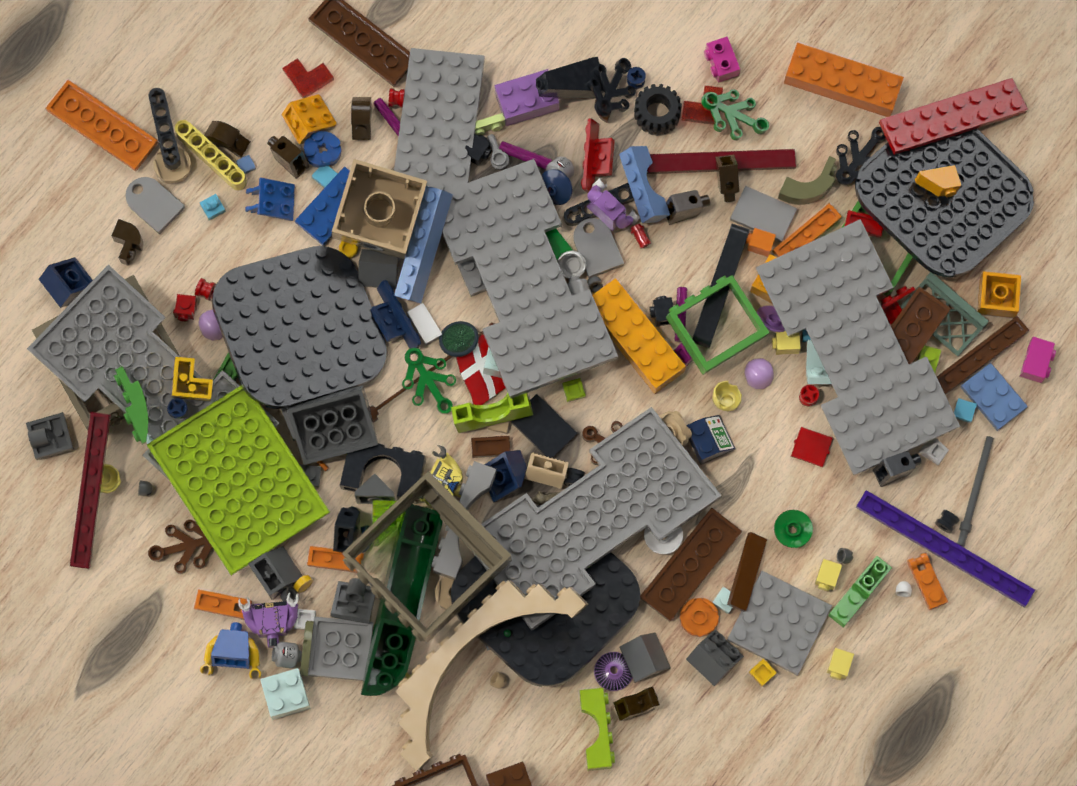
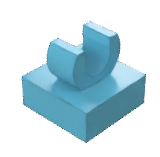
[199,194,226,220]

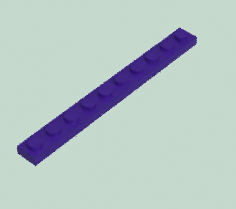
[856,490,1035,608]

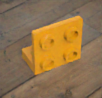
[281,94,337,145]

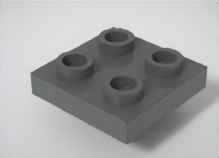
[26,412,74,460]
[331,578,375,624]

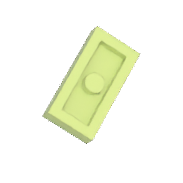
[475,113,505,136]

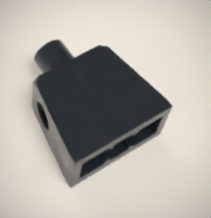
[873,451,921,487]
[333,506,360,553]

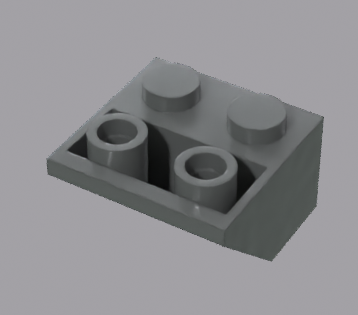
[249,546,303,600]
[686,630,744,686]

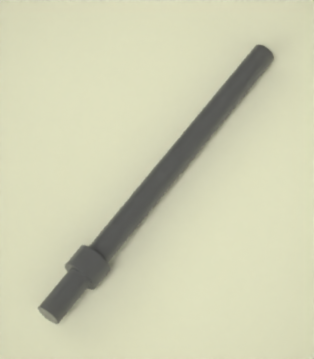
[957,436,994,547]

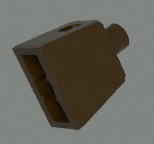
[267,136,309,179]
[715,155,740,202]
[666,190,710,225]

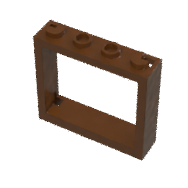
[392,754,478,786]

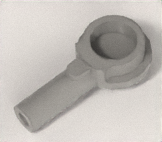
[487,134,509,170]

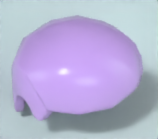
[198,310,223,341]
[744,358,774,389]

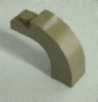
[778,156,837,205]

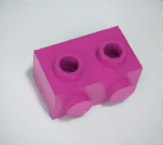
[704,36,740,83]
[1019,337,1056,383]

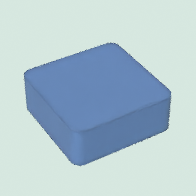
[236,155,256,174]

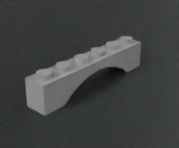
[431,461,497,580]

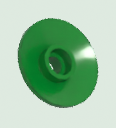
[774,510,813,548]

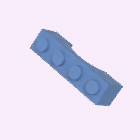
[619,146,670,223]

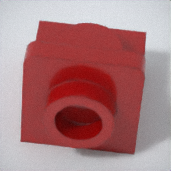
[173,294,197,322]

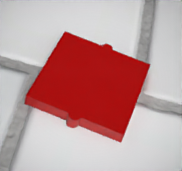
[791,427,833,468]

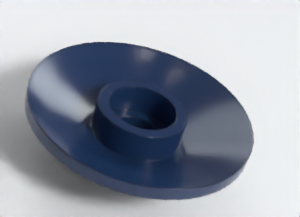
[542,169,573,205]

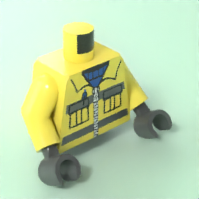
[418,445,463,506]

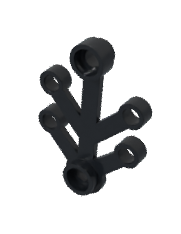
[587,58,636,117]
[836,127,886,185]

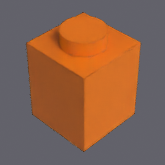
[746,228,776,257]

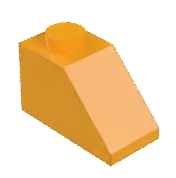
[915,165,961,197]

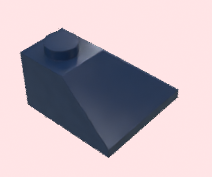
[484,450,527,503]

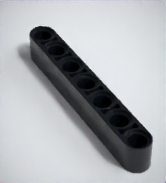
[692,224,750,348]

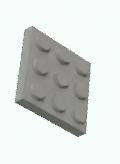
[308,617,373,681]

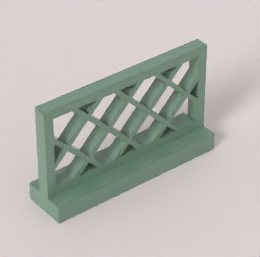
[900,272,989,357]

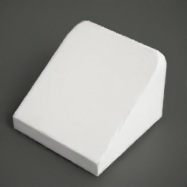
[919,438,949,465]

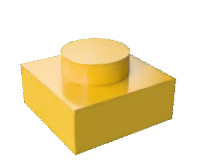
[749,658,777,687]

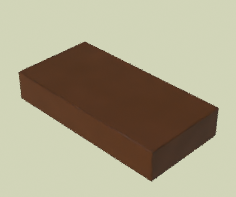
[471,436,511,458]

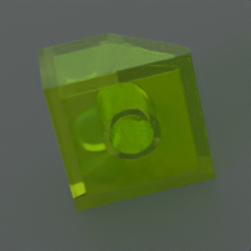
[372,500,402,547]

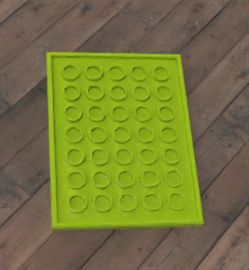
[147,385,330,576]

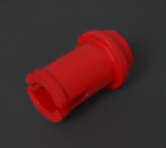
[630,223,651,249]

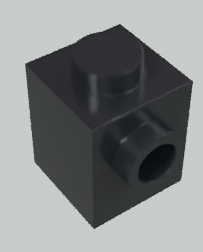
[465,134,492,166]
[649,296,673,327]

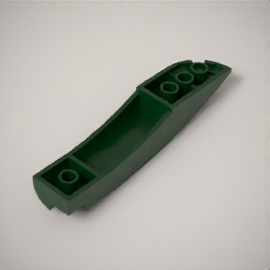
[360,504,443,696]

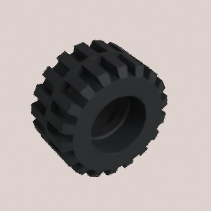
[634,84,682,136]

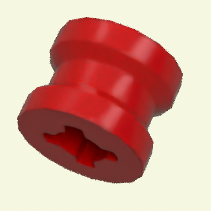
[388,88,405,108]
[194,278,216,301]
[799,385,819,407]

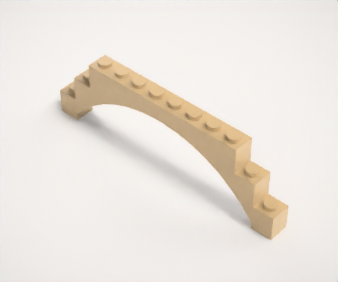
[395,580,588,771]

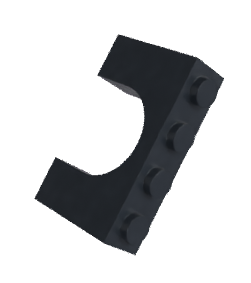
[340,443,426,504]

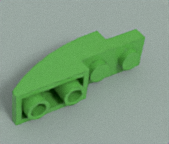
[114,366,148,445]
[828,556,892,628]

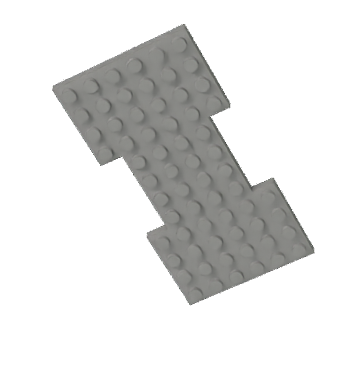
[442,159,618,399]
[756,219,960,475]
[27,264,279,480]
[472,407,721,630]

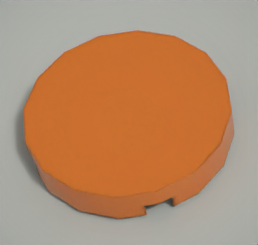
[680,598,719,637]

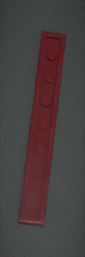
[647,149,796,174]
[70,412,111,569]

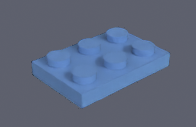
[961,363,1028,431]

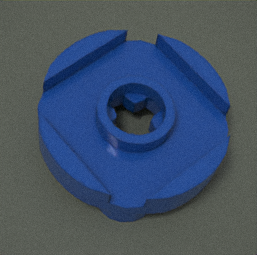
[304,131,341,168]

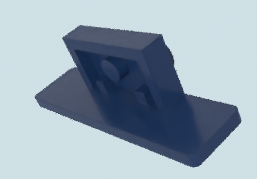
[370,280,421,349]

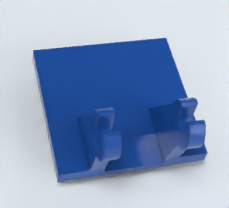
[245,178,295,221]

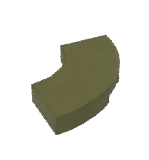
[300,621,314,676]

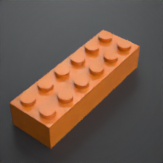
[784,42,904,117]

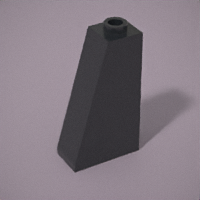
[536,57,604,99]

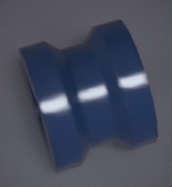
[627,67,646,89]
[167,398,187,419]

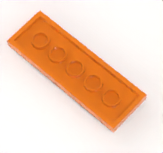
[45,80,158,171]

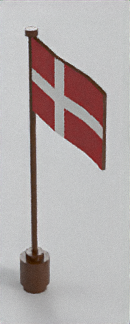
[369,322,506,423]

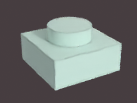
[712,587,733,614]

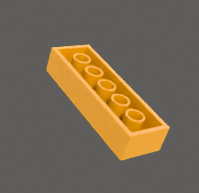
[592,278,686,394]

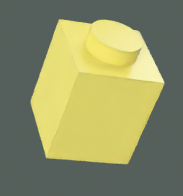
[772,331,801,355]
[815,559,842,591]
[826,648,854,680]

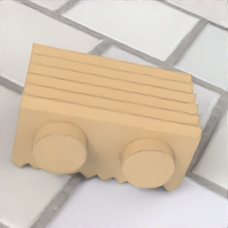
[524,452,569,489]

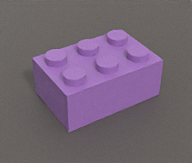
[494,69,559,126]

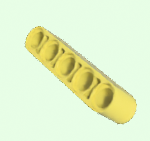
[175,120,247,191]

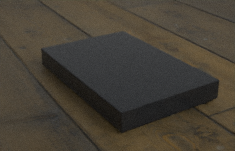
[510,394,577,458]

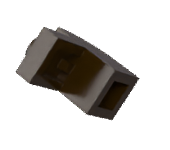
[351,97,372,140]
[204,121,251,157]
[111,219,143,266]
[613,687,660,721]

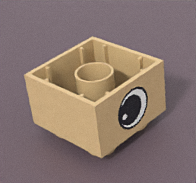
[332,159,427,260]

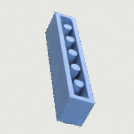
[394,186,453,304]

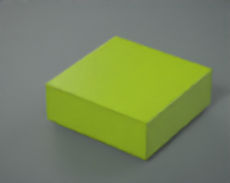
[562,378,586,402]

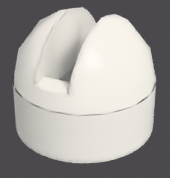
[896,581,912,597]

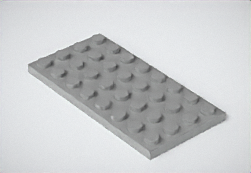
[394,48,485,191]

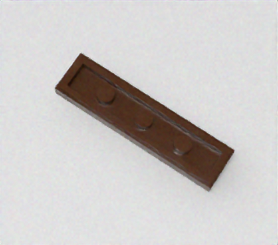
[727,532,767,612]

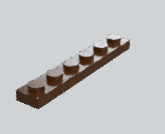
[937,316,1029,395]

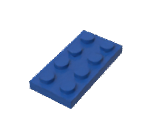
[295,166,350,246]

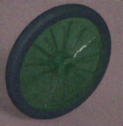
[439,321,479,357]

